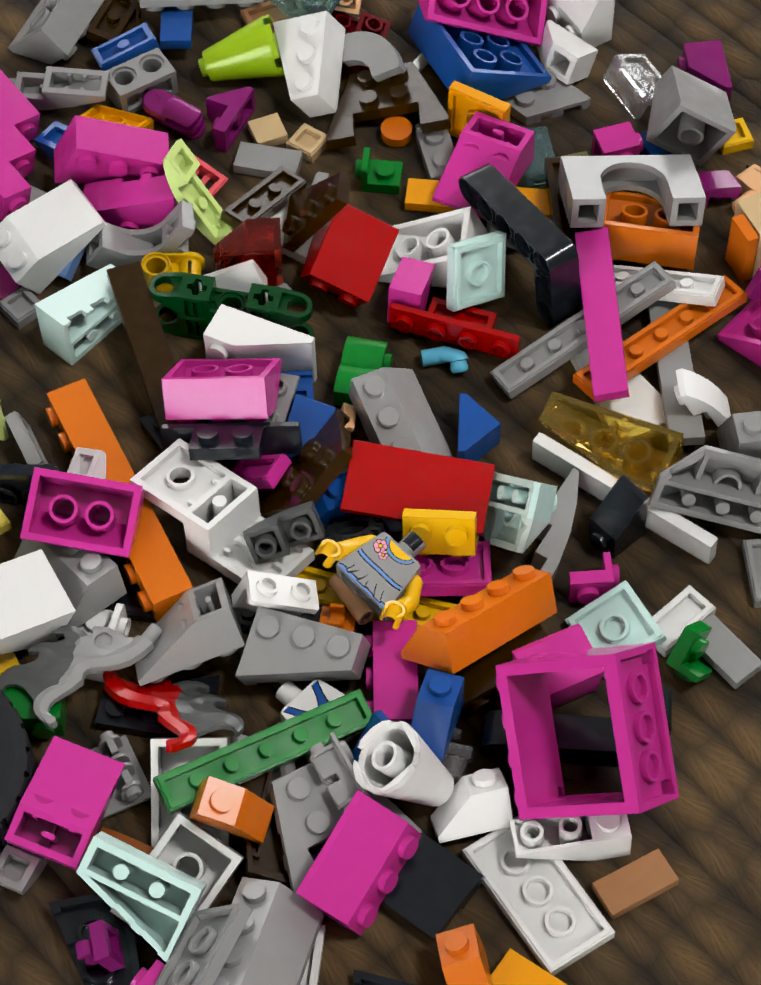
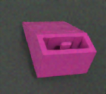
[432,111,535,219]
[4,736,125,871]

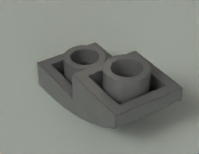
[243,500,325,565]

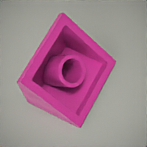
[511,623,604,709]

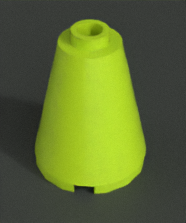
[198,14,285,81]

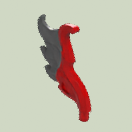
[103,670,244,753]

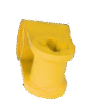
[141,252,205,292]

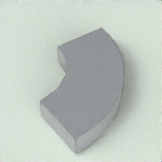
[343,31,405,82]

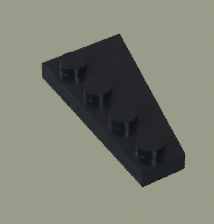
[48,893,140,985]

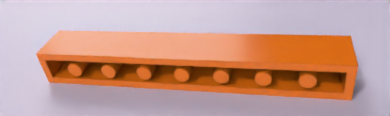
[45,378,193,623]

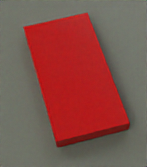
[340,440,495,537]

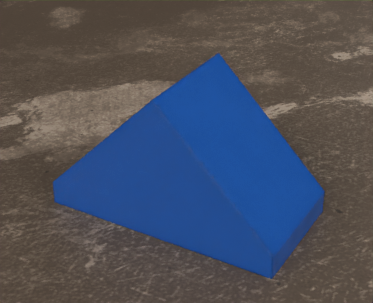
[458,394,501,461]

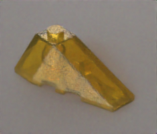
[539,391,683,493]

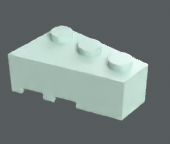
[34,263,122,366]
[76,831,207,962]

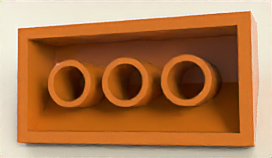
[401,565,557,674]

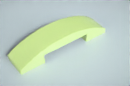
[163,138,257,251]

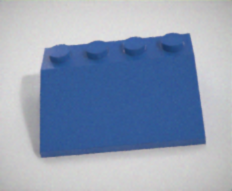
[407,4,552,100]

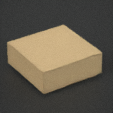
[247,113,288,146]
[286,123,327,164]

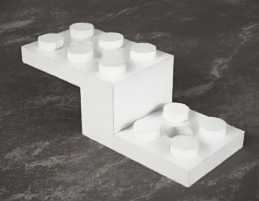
[130,438,315,584]

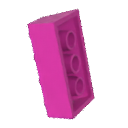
[418,0,547,47]

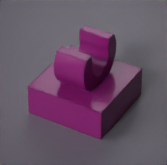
[75,919,125,972]

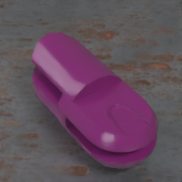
[142,88,206,139]

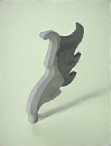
[0,623,163,729]

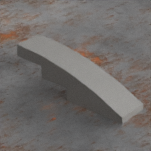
[9,66,110,110]
[531,468,579,582]

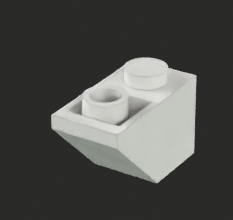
[537,20,598,85]

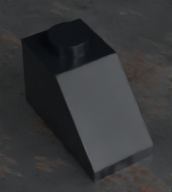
[588,475,649,559]

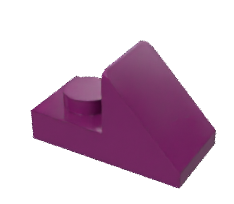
[206,86,256,153]

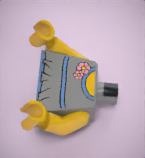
[314,531,426,630]

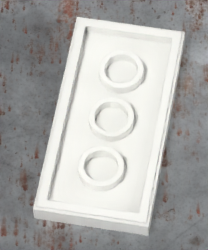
[462,816,615,976]

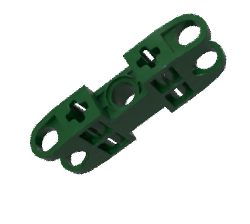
[149,272,315,341]

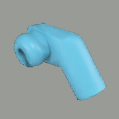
[420,346,469,374]

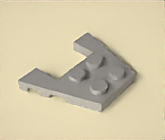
[269,762,423,897]

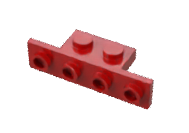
[388,297,520,359]

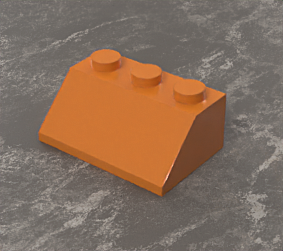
[598,191,700,270]

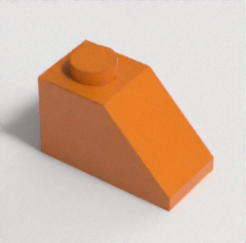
[189,776,275,844]
[435,923,493,985]

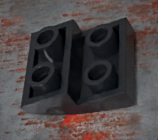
[382,832,485,940]

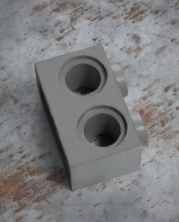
[106,47,179,113]

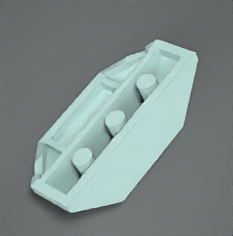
[483,472,558,554]

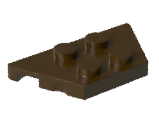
[260,408,352,519]

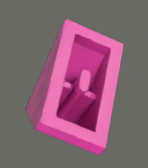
[387,257,436,322]

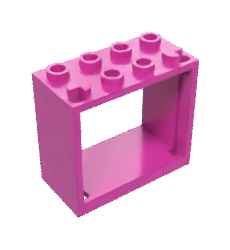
[495,642,679,820]

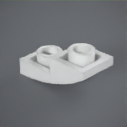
[674,368,731,427]

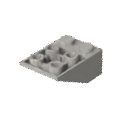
[135,577,245,686]

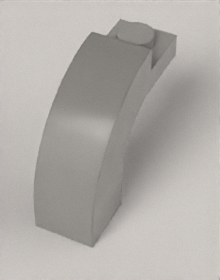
[86,200,196,269]

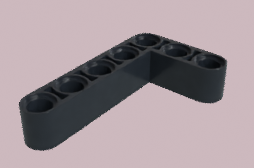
[458,163,581,326]
[480,685,673,767]

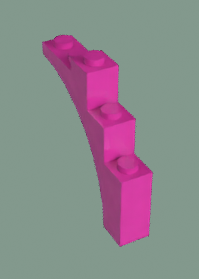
[0,69,40,221]

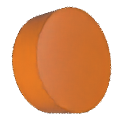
[381,116,412,147]

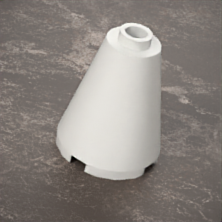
[353,720,454,807]

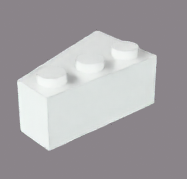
[273,11,345,118]

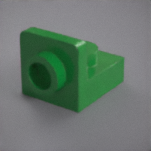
[355,147,403,195]
[666,620,712,683]

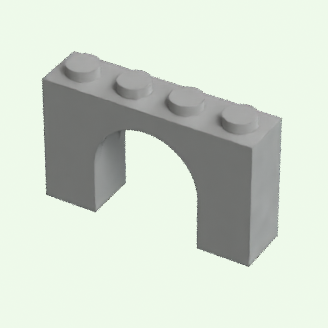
[558,154,706,228]

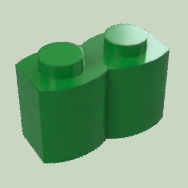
[333,336,393,406]

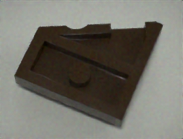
[86,0,142,44]

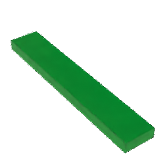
[153,689,373,815]

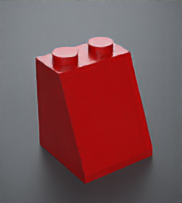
[301,204,399,308]

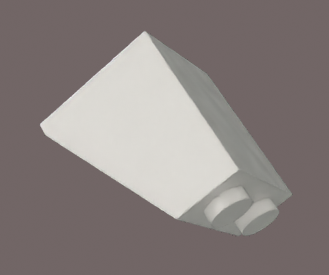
[0,549,76,654]

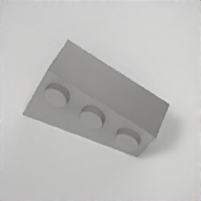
[235,606,371,686]

